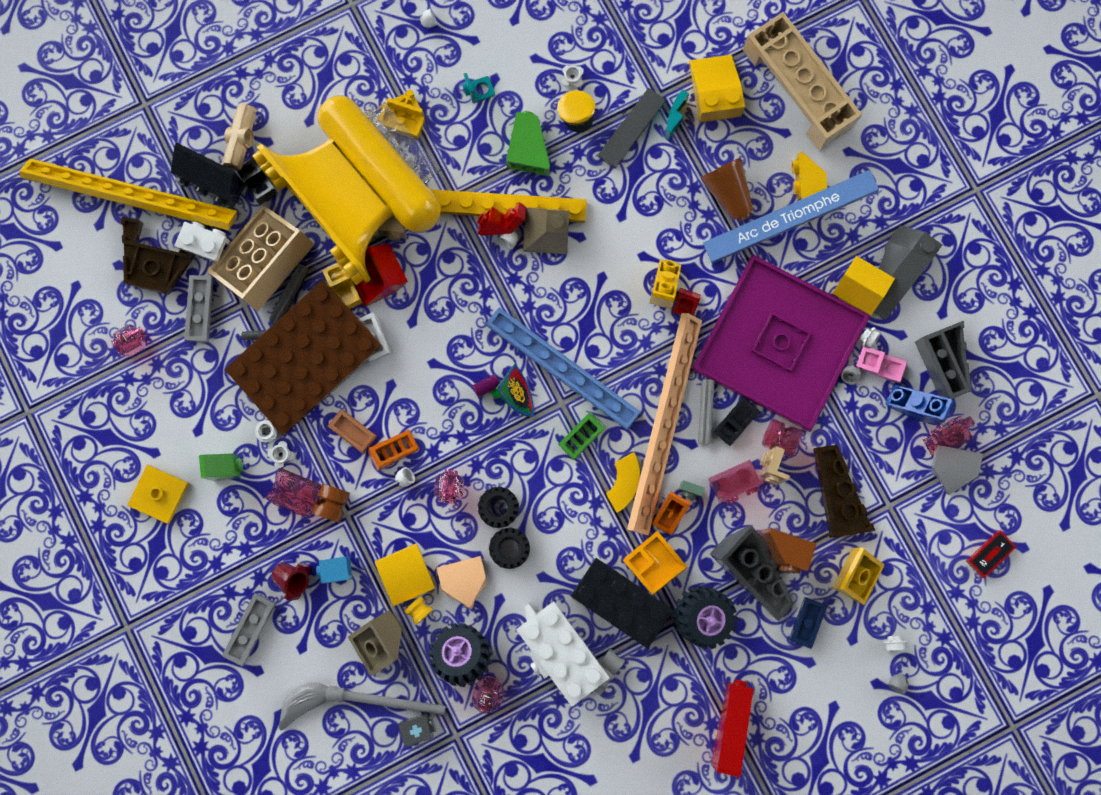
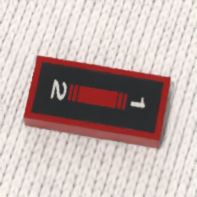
[966,530,1016,578]

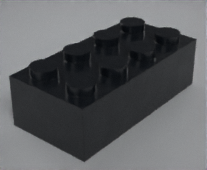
[570,558,673,649]

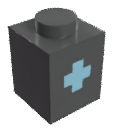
[398,713,436,747]

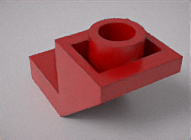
[477,202,526,236]

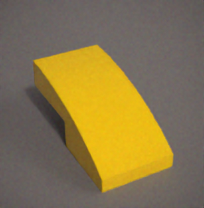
[322,263,362,309]

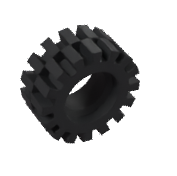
[478,487,519,528]
[489,527,530,569]

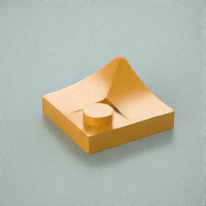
[623,531,688,596]

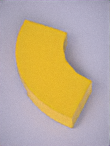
[606,452,640,513]

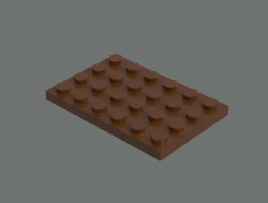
[224,279,383,436]

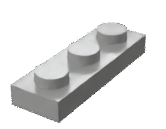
[184,275,214,343]
[222,593,276,666]

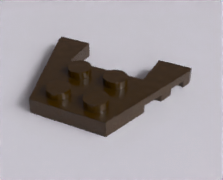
[121,217,196,295]

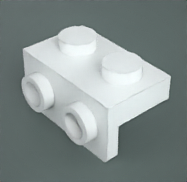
[174,221,230,263]

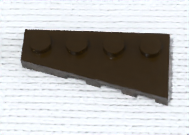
[813,445,876,538]

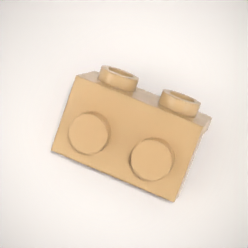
[760,446,790,486]

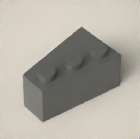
[915,321,971,399]

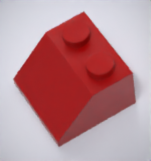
[353,244,408,307]

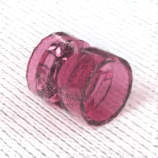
[761,418,803,457]

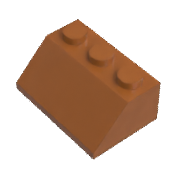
[759,528,817,574]

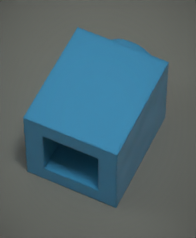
[316,557,353,584]

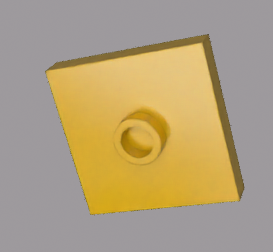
[127,464,189,524]

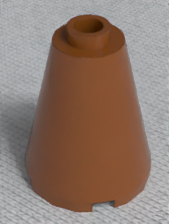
[701,158,753,222]

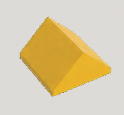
[832,256,895,316]
[832,547,885,605]

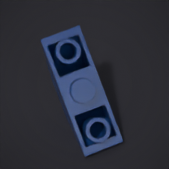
[885,385,955,426]

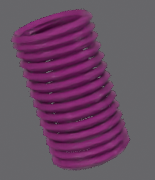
[472,374,500,398]

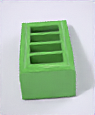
[558,412,606,460]

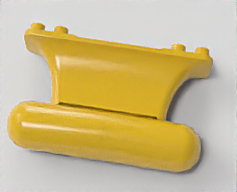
[252,95,441,285]

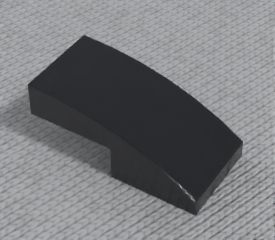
[237,158,278,205]
[713,396,760,446]

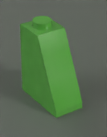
[506,111,550,176]

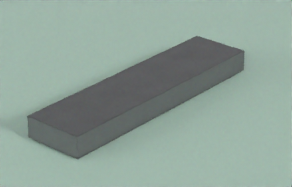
[598,88,666,169]

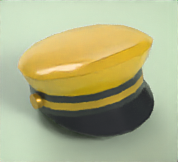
[557,90,596,133]

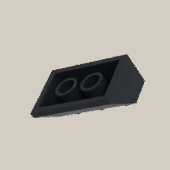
[171,142,246,208]

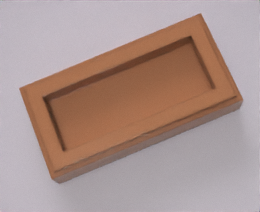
[328,409,377,454]

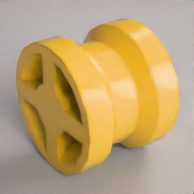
[404,596,433,625]

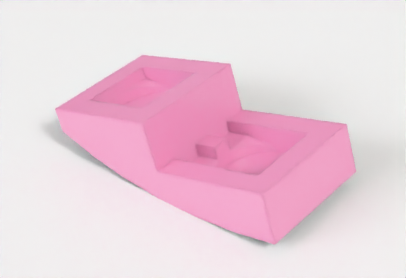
[856,346,907,384]

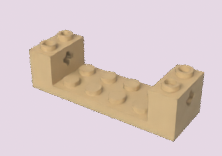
[743,12,862,151]

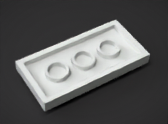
[516,601,610,706]

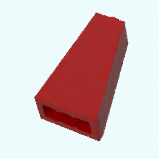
[711,679,754,778]

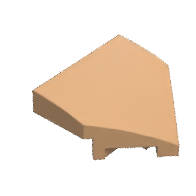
[437,556,487,610]

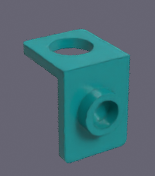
[462,73,495,104]

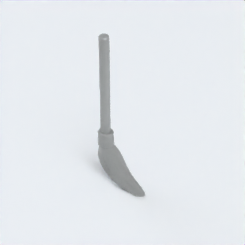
[279,683,446,730]

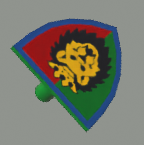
[492,363,534,417]

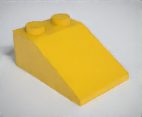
[689,55,745,122]

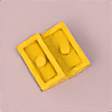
[375,543,435,606]

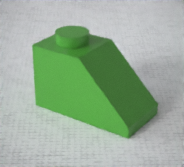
[199,453,243,482]

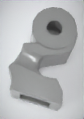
[594,649,625,695]

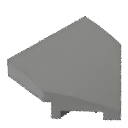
[931,445,983,495]

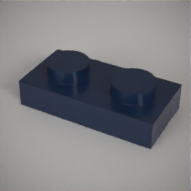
[788,597,827,649]

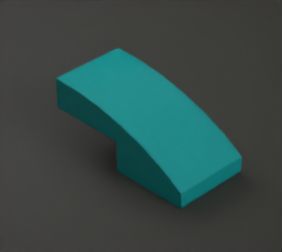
[665,89,689,140]

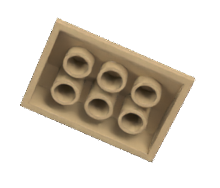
[207,205,315,312]

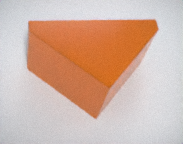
[652,492,691,535]

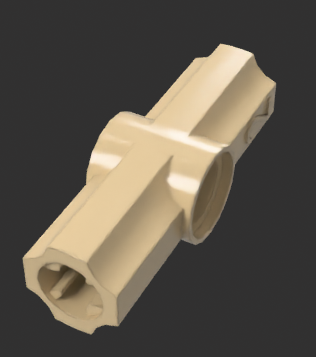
[221,103,257,171]

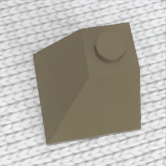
[523,207,570,254]
[348,610,402,676]

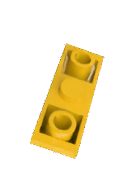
[791,152,827,201]
[649,259,681,309]

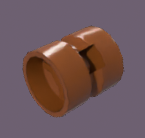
[312,483,350,523]

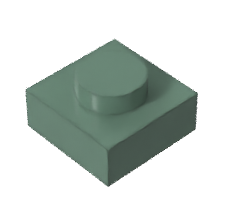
[678,480,705,500]

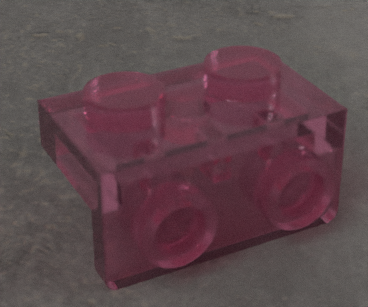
[922,415,975,458]
[708,460,764,505]
[266,468,322,516]

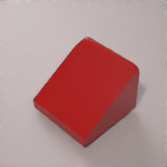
[672,288,701,316]

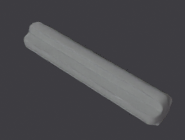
[698,379,714,445]

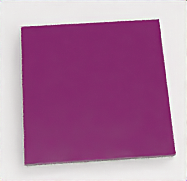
[691,254,870,432]

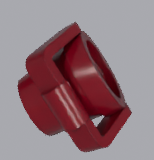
[271,563,312,601]

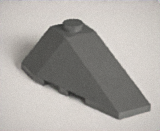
[874,225,943,320]
[710,525,794,621]

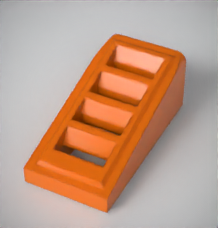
[368,430,419,471]

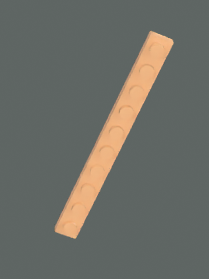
[627,313,702,536]

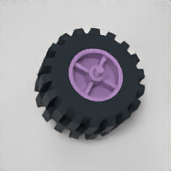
[673,586,737,649]
[429,623,492,687]

